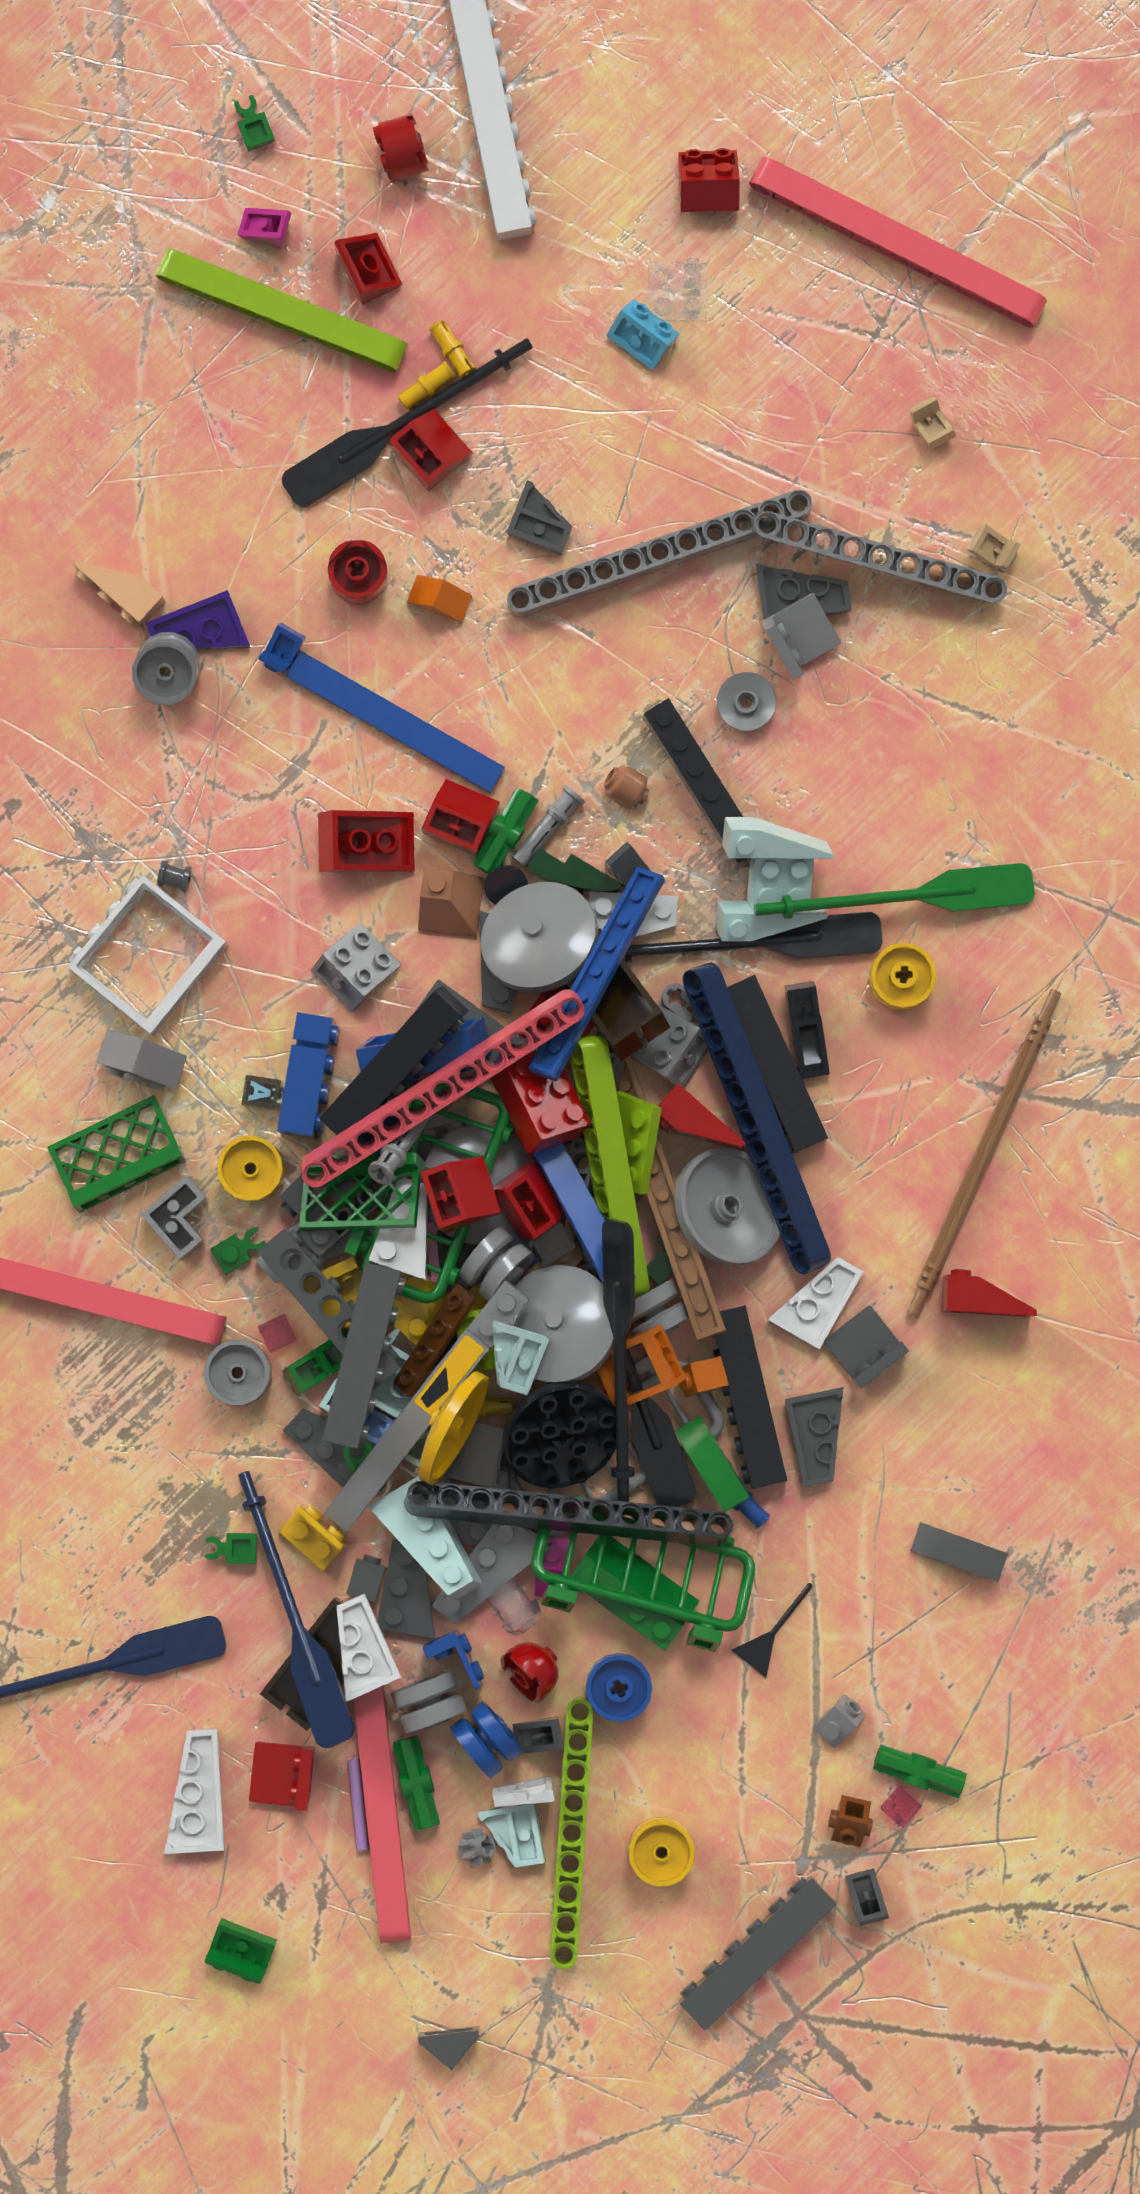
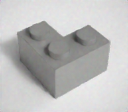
[96,1029,187,1091]
[141,1175,209,1261]

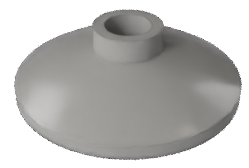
[717,672,776,731]

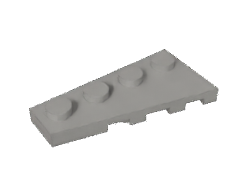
[431,1524,551,1624]

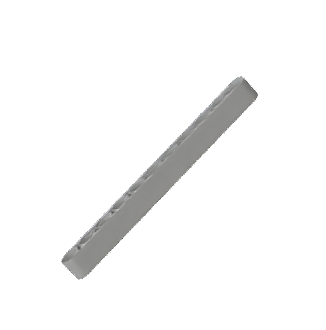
[507,490,812,618]

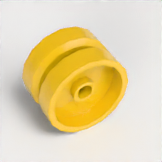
[868,942,937,1011]
[217,1135,285,1203]
[628,1816,695,1887]

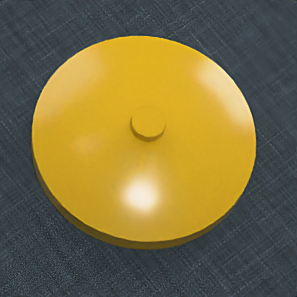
[418,1371,490,1485]

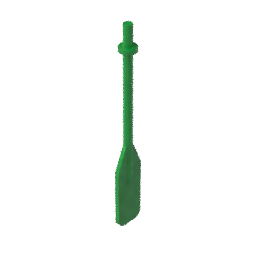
[754,863,1035,919]

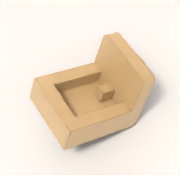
[910,396,956,450]
[967,524,1020,569]

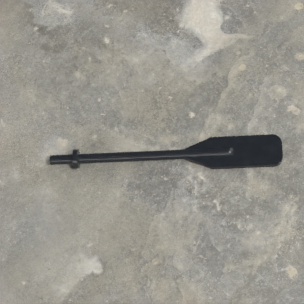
[282,338,533,507]
[624,912,883,963]
[602,1219,635,1502]
[575,1235,696,1507]

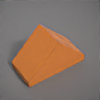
[407,575,472,623]

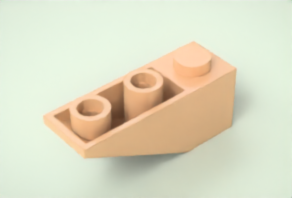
[73,561,166,627]

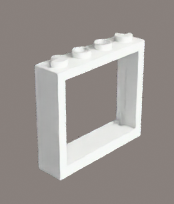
[68,875,228,1036]

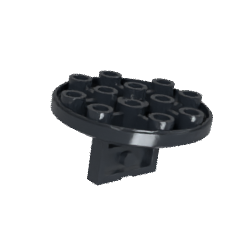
[502,1381,616,1489]

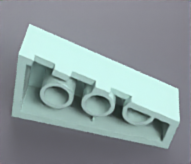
[368,1476,483,1599]

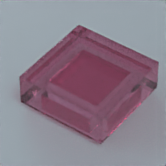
[257,1314,298,1353]
[879,1785,922,1829]

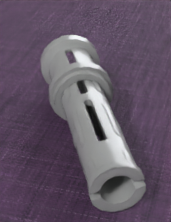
[511,785,585,868]
[368,1108,431,1185]

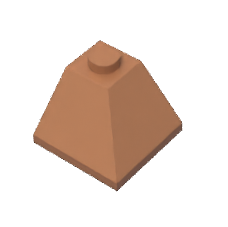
[418,867,484,937]

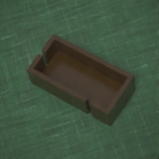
[565,928,671,1061]
[260,1597,344,1731]

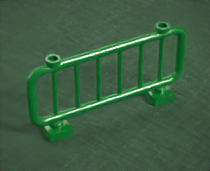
[344,1083,514,1304]
[531,1495,755,1652]

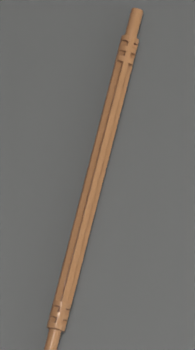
[906,989,1062,1318]

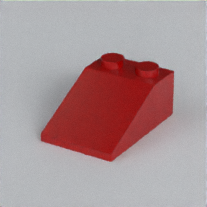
[318,810,415,873]
[658,1083,746,1150]
[941,1269,1037,1317]

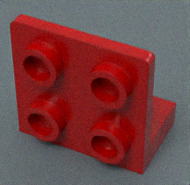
[249,1741,315,1811]

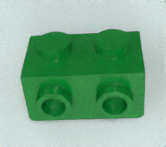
[204,1918,277,1984]

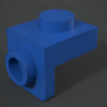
[258,623,306,673]

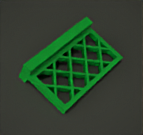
[47,1095,186,1213]
[299,1153,426,1231]

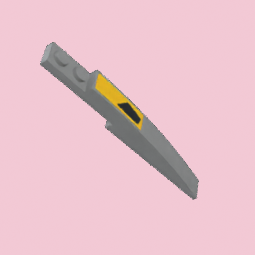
[323,1280,529,1532]

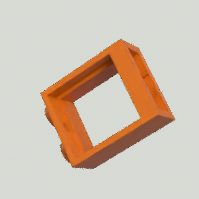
[595,1324,687,1406]

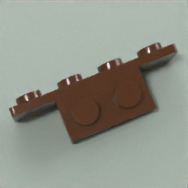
[394,1283,476,1398]

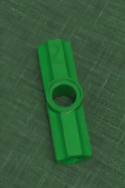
[472,787,539,874]
[393,1735,440,1831]
[873,1744,967,1798]

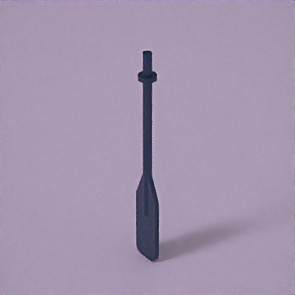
[238,1471,355,1748]
[0,1616,226,1698]

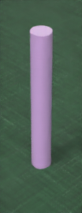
[348,1758,369,1851]

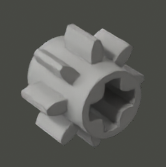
[458,1828,495,1867]

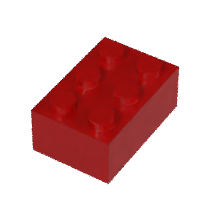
[491,1050,591,1155]

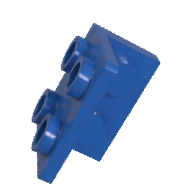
[423,1629,485,1690]

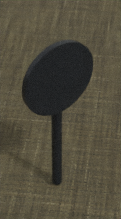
[484,865,584,905]

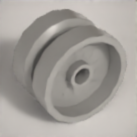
[132,632,200,705]
[459,1227,534,1301]
[630,1278,689,1347]
[204,1340,272,1405]
[391,1670,467,1734]

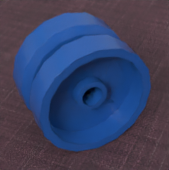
[586,1653,652,1722]
[450,1701,524,1779]

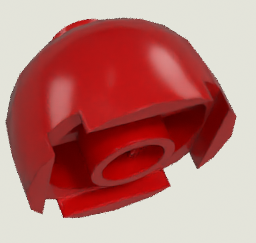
[500,1642,559,1703]

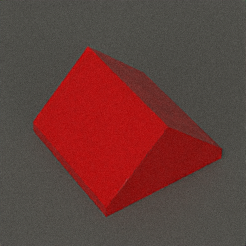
[334,233,402,305]

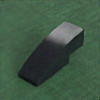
[784,981,830,1079]

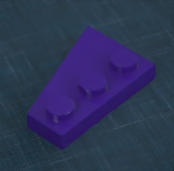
[146,590,250,648]

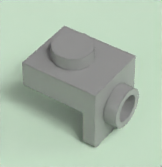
[813,1694,865,1748]

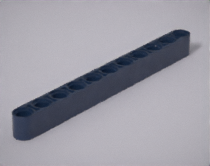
[683,962,831,1274]

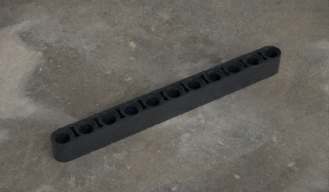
[404,1481,734,1547]

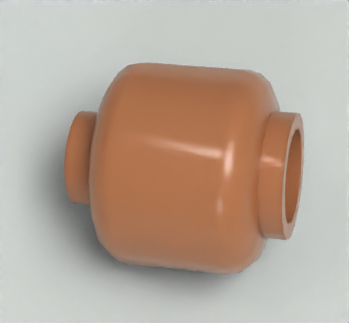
[603,764,649,808]

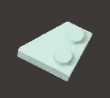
[492,1320,549,1395]
[478,1803,546,1868]

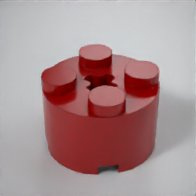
[373,113,429,181]
[328,540,388,605]

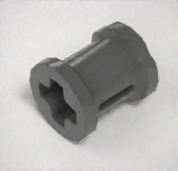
[157,860,192,893]

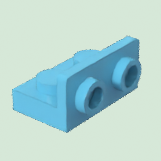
[606,299,679,371]

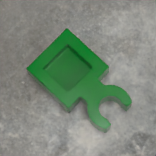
[234,95,276,152]
[210,1227,266,1275]
[205,1533,257,1564]

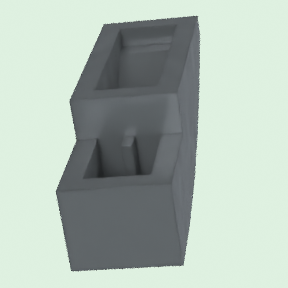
[910,1522,1008,1582]

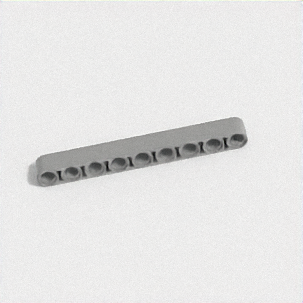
[751,511,1007,603]

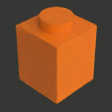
[678,1356,729,1398]

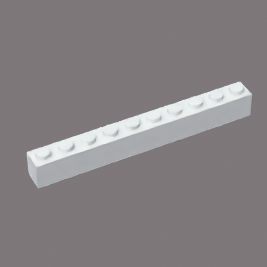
[448,0,536,241]

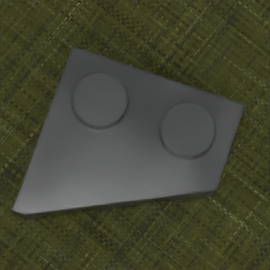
[507,480,572,556]

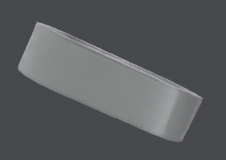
[662,983,700,1028]

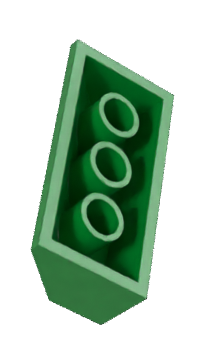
[569,1535,699,1651]

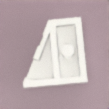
[492,1776,555,1809]

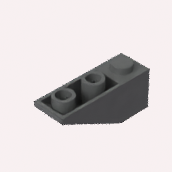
[299,1181,386,1259]

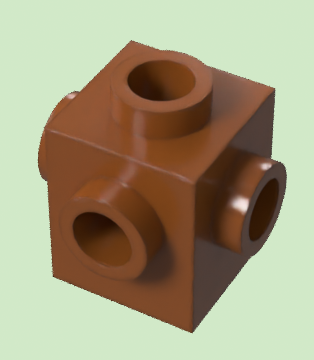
[828,1795,873,1847]

